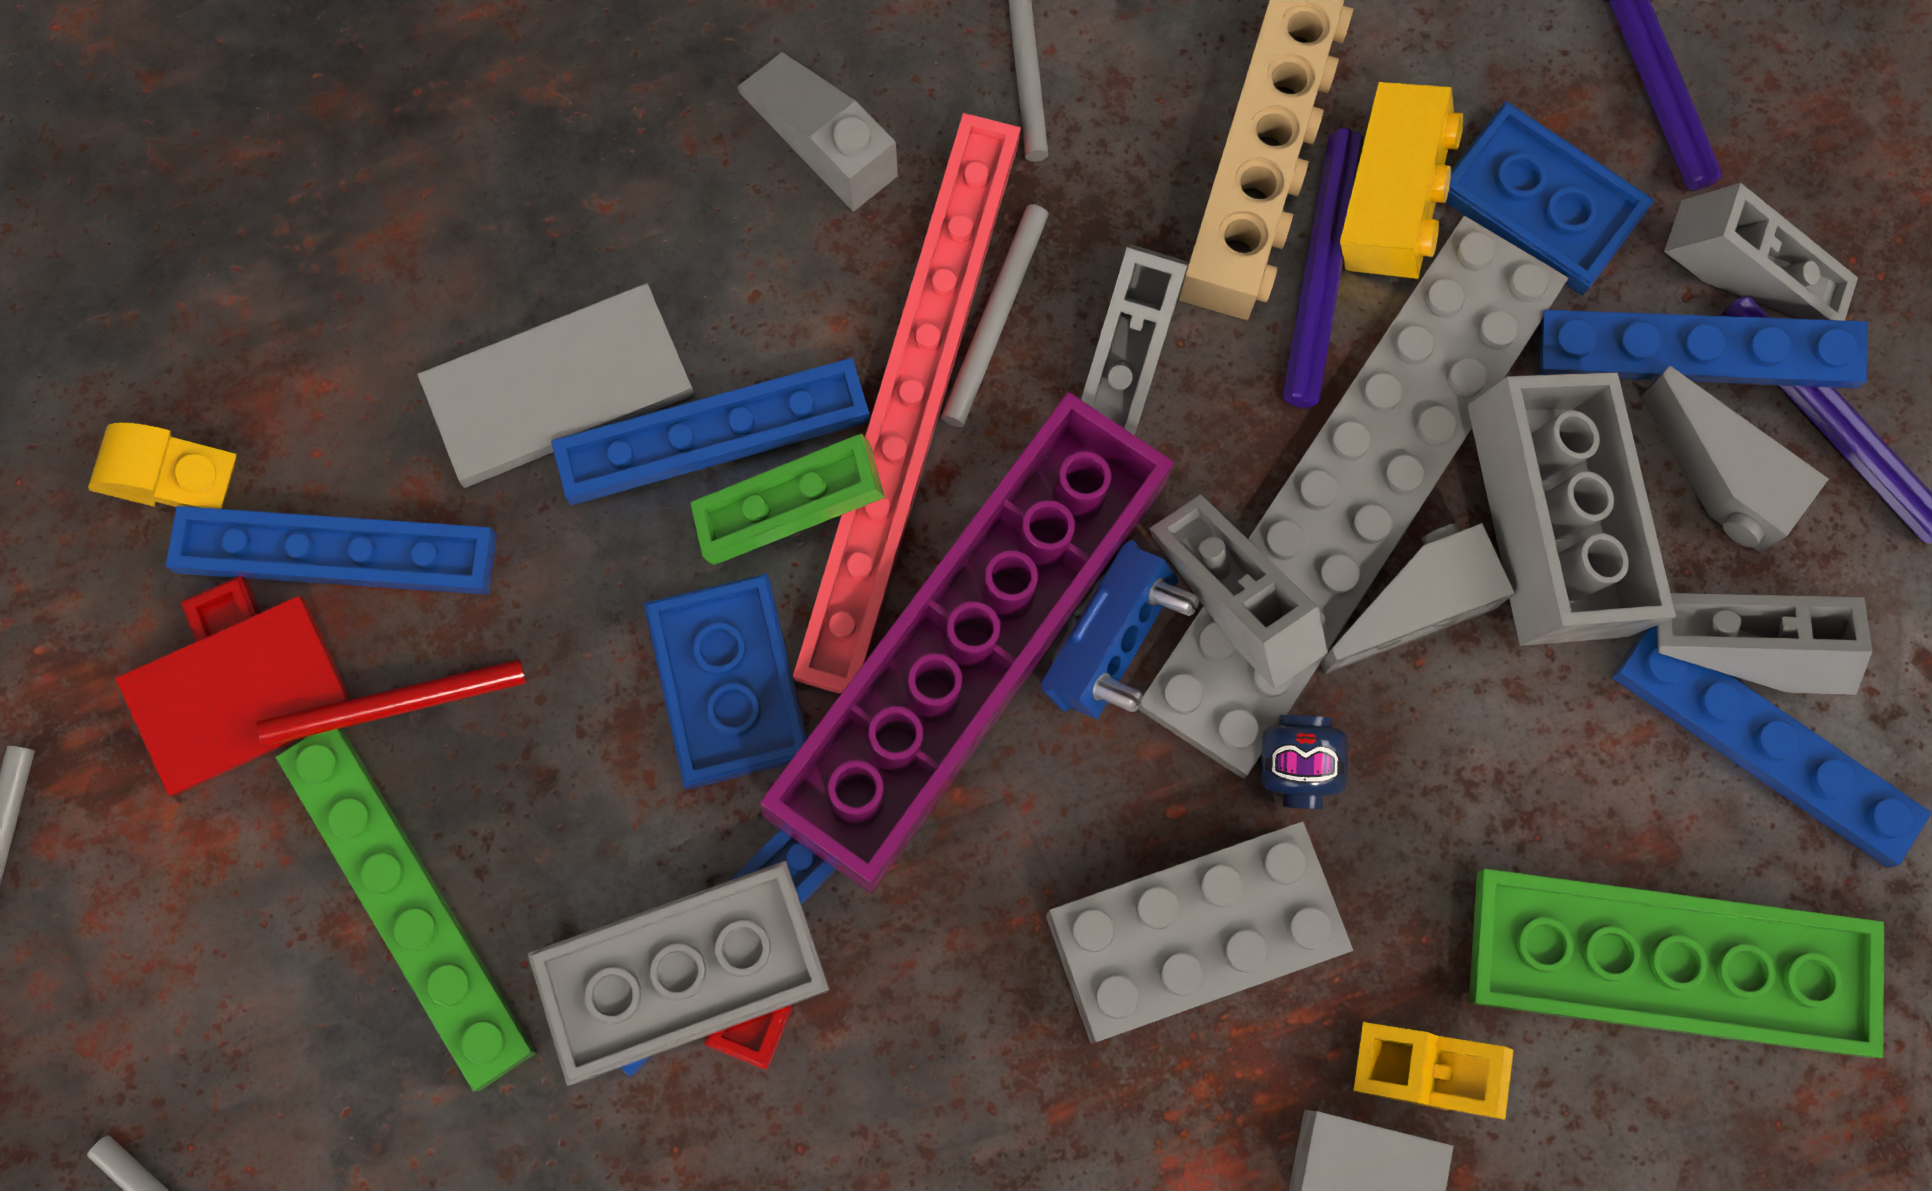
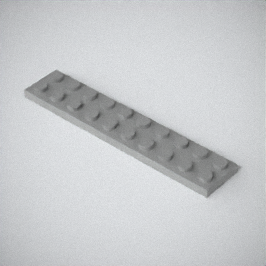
[1138,216,1568,779]

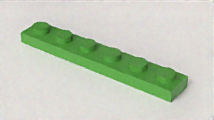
[276,728,537,1091]

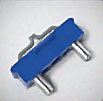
[1041,540,1199,720]

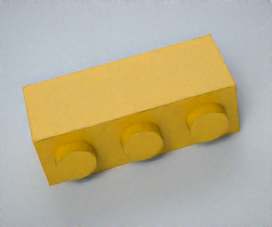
[1340,82,1463,279]

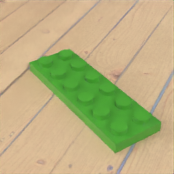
[1469,869,1884,1058]

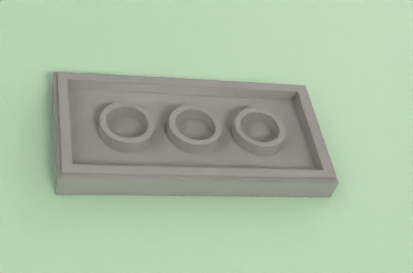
[417,283,695,488]
[527,861,830,1086]

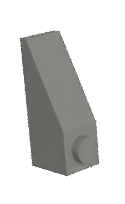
[737,52,898,212]
[1664,183,1858,321]
[1081,244,1189,436]
[1641,366,1829,553]
[1149,494,1328,689]
[1320,523,1515,674]
[1657,593,1872,695]

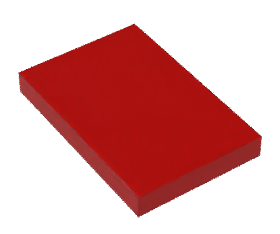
[115,596,351,796]

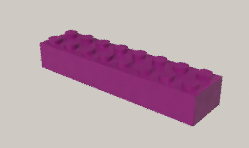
[760,392,1174,894]

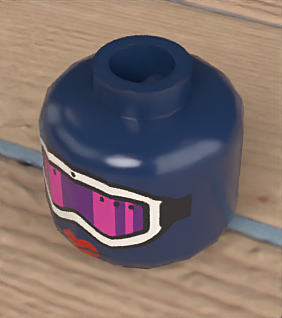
[1261,715,1348,809]

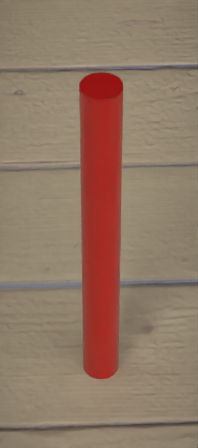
[256,659,526,747]

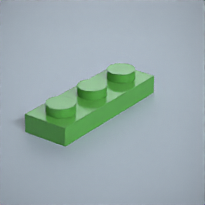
[690,433,885,565]

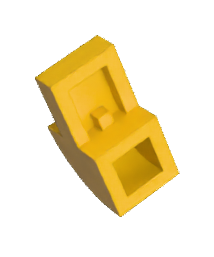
[88,423,237,509]
[1354,1022,1514,1120]

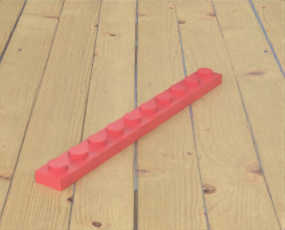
[793,113,1021,694]

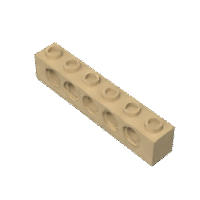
[1178,0,1354,321]

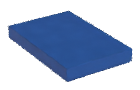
[1445,101,1655,296]
[644,573,808,790]

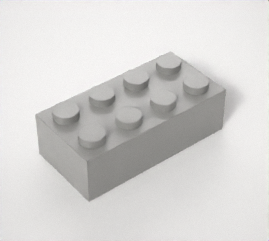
[1467,373,1676,646]
[1046,821,1354,1044]

